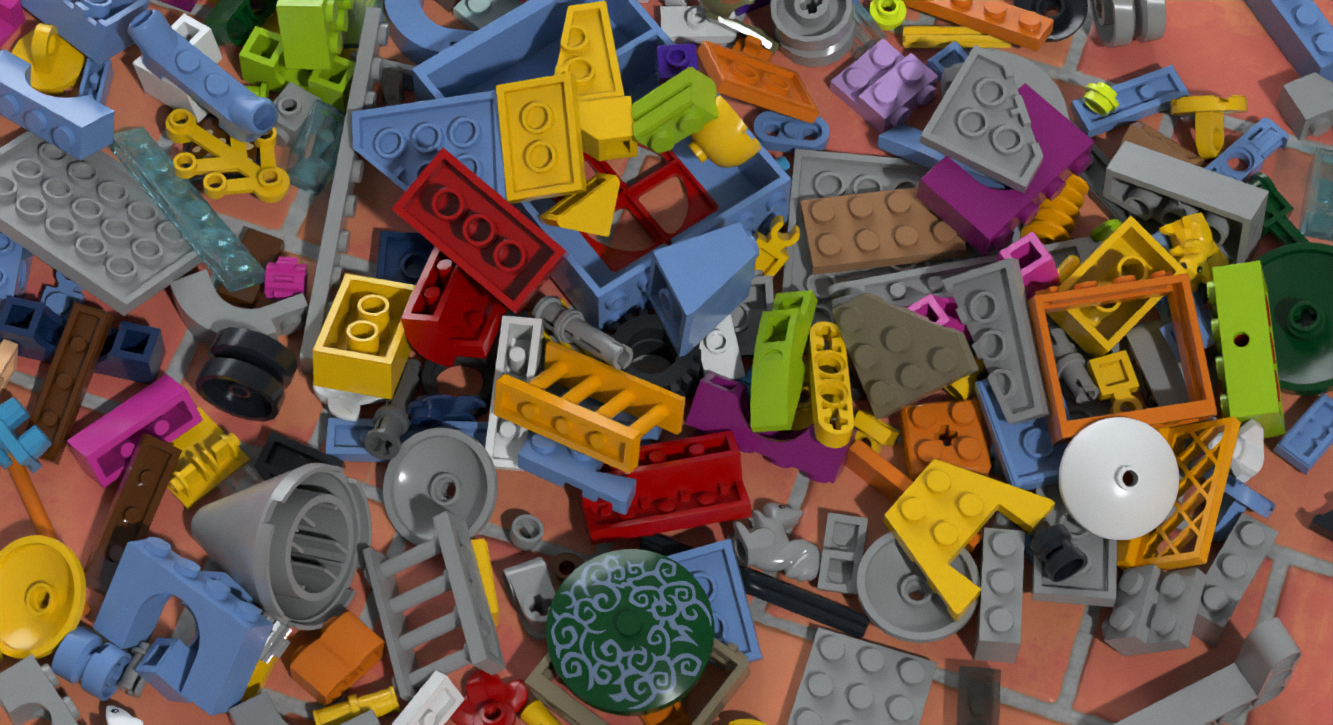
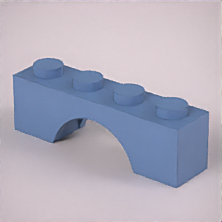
[0,49,114,160]

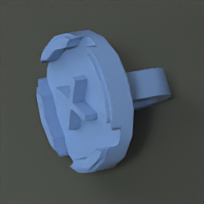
[1202,465,1276,542]

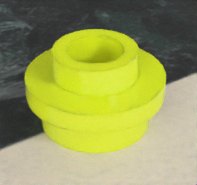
[869,0,907,31]
[1082,82,1119,116]

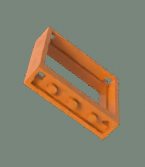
[1027,270,1217,445]

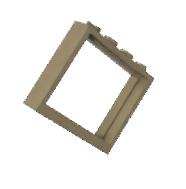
[524,638,750,725]

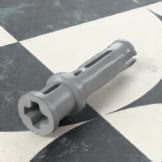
[532,296,633,370]

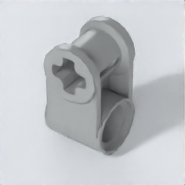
[502,557,556,641]

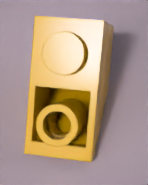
[578,96,638,161]

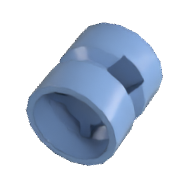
[52,626,132,701]

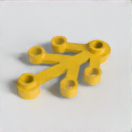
[165,109,290,203]

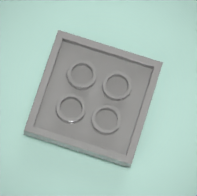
[787,627,937,725]

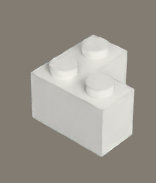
[133,14,222,123]

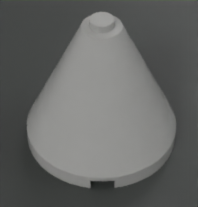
[191,463,372,630]

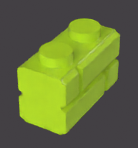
[631,67,719,154]

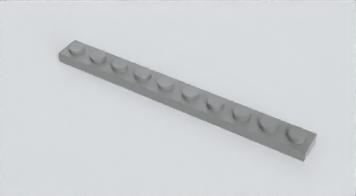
[299,7,389,373]

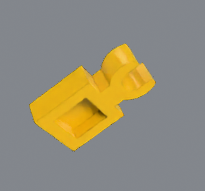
[753,214,800,277]
[1086,350,1143,414]

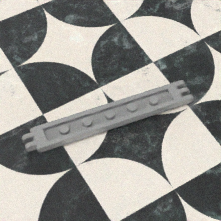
[828,237,1103,309]

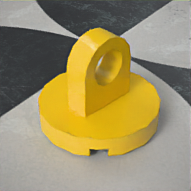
[12,23,87,96]
[1171,95,1248,159]

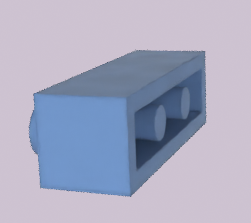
[77,57,114,106]

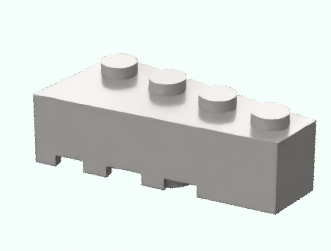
[1103,141,1269,264]

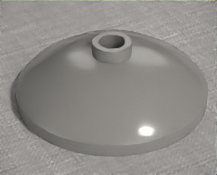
[383,428,498,546]
[856,532,980,643]

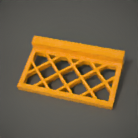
[1117,416,1241,570]

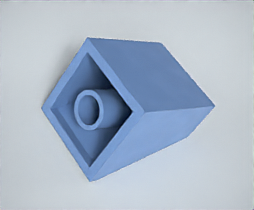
[646,222,759,357]

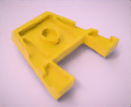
[883,458,1055,621]

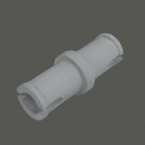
[1050,328,1100,405]

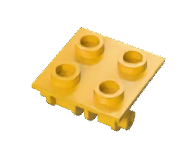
[167,406,250,510]

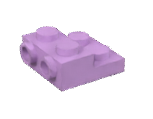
[830,39,938,134]

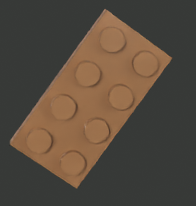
[799,187,967,275]

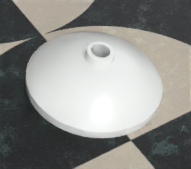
[1059,417,1179,540]

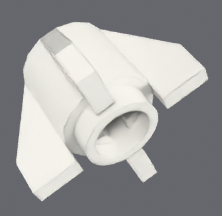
[1190,417,1264,483]

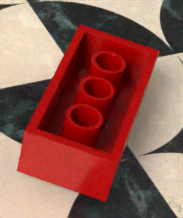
[391,147,569,315]

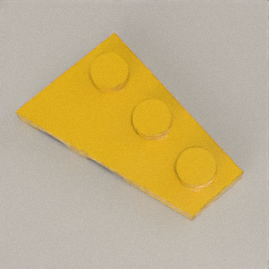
[554,1,625,102]

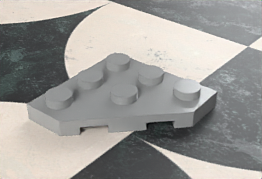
[920,45,1043,194]

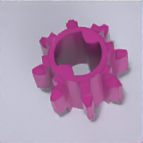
[265,257,308,303]

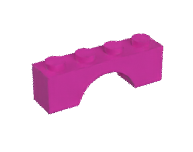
[907,232,1062,341]

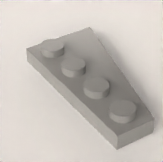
[942,258,1051,425]

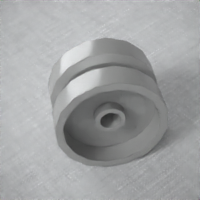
[770,0,856,68]
[1090,0,1166,49]

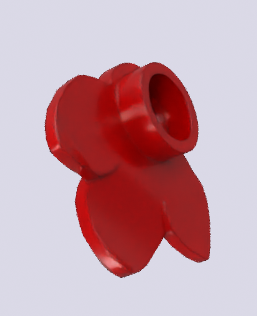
[450,669,529,725]

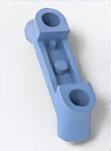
[128,9,278,142]

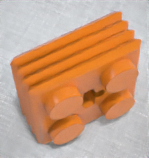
[899,399,991,482]

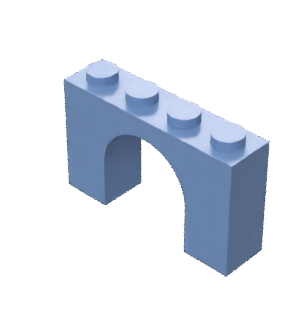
[92,537,274,716]

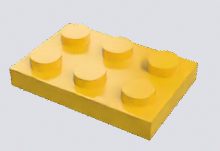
[496,73,587,204]

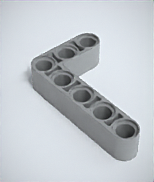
[1113,617,1302,725]

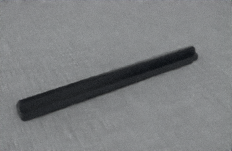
[639,533,870,638]

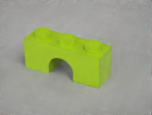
[239,26,356,117]

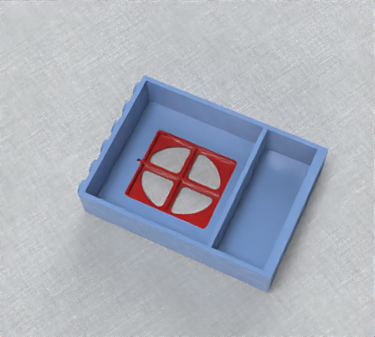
[412,0,791,333]

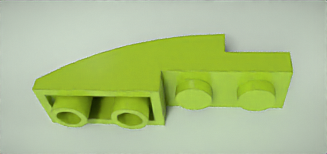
[750,290,818,433]

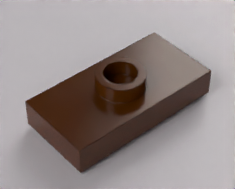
[216,228,285,309]

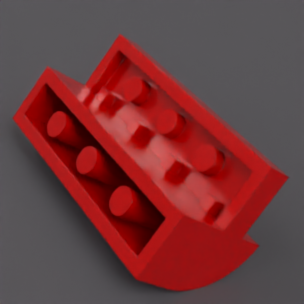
[401,246,508,367]
[577,430,752,545]

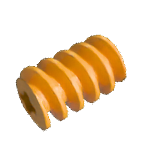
[1020,174,1089,245]

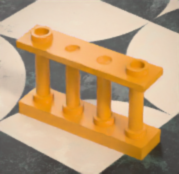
[493,341,685,474]

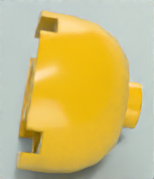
[687,95,762,168]

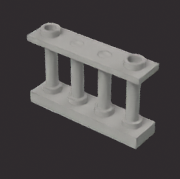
[363,510,506,702]

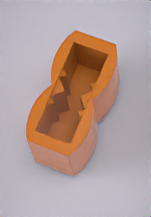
[290,611,386,707]

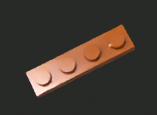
[902,0,1054,52]

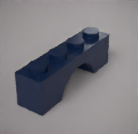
[0,296,166,385]

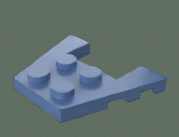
[518,406,663,515]

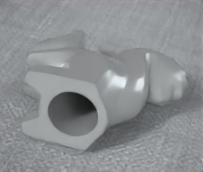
[727,503,822,582]

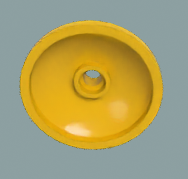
[0,535,86,659]

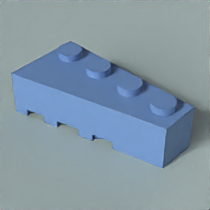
[20,0,149,65]

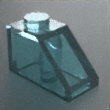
[285,99,346,196]

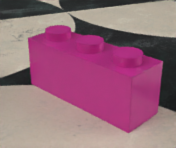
[67,374,203,488]

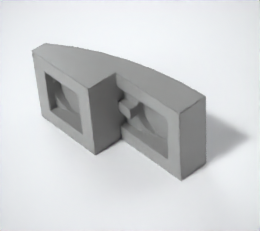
[817,512,868,596]

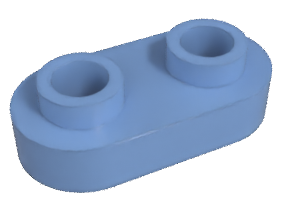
[753,110,829,153]

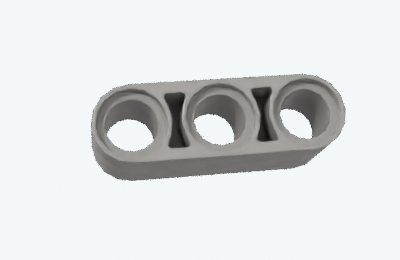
[1119,319,1189,428]

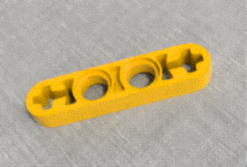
[806,321,854,448]

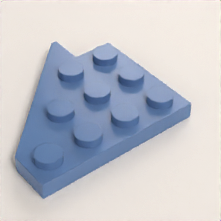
[352,90,510,203]

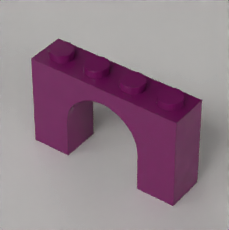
[916,83,1094,256]

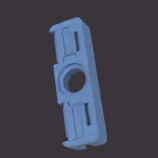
[1205,118,1289,183]

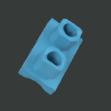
[0,397,52,474]

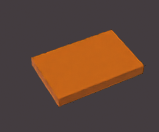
[697,41,819,124]

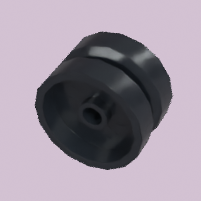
[195,327,298,422]

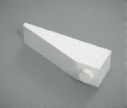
[485,315,544,472]

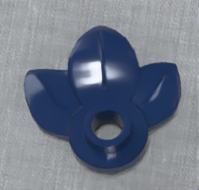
[407,395,486,428]

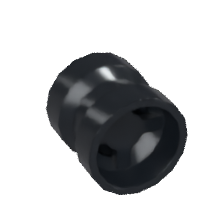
[1030,524,1087,582]

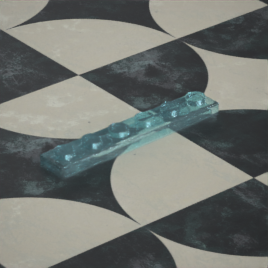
[108,127,266,293]

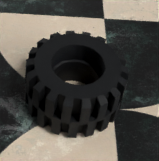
[602,309,701,407]

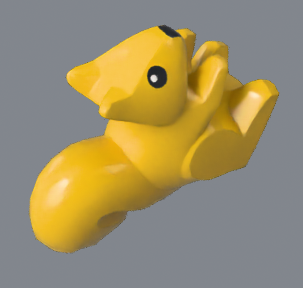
[1159,212,1230,292]

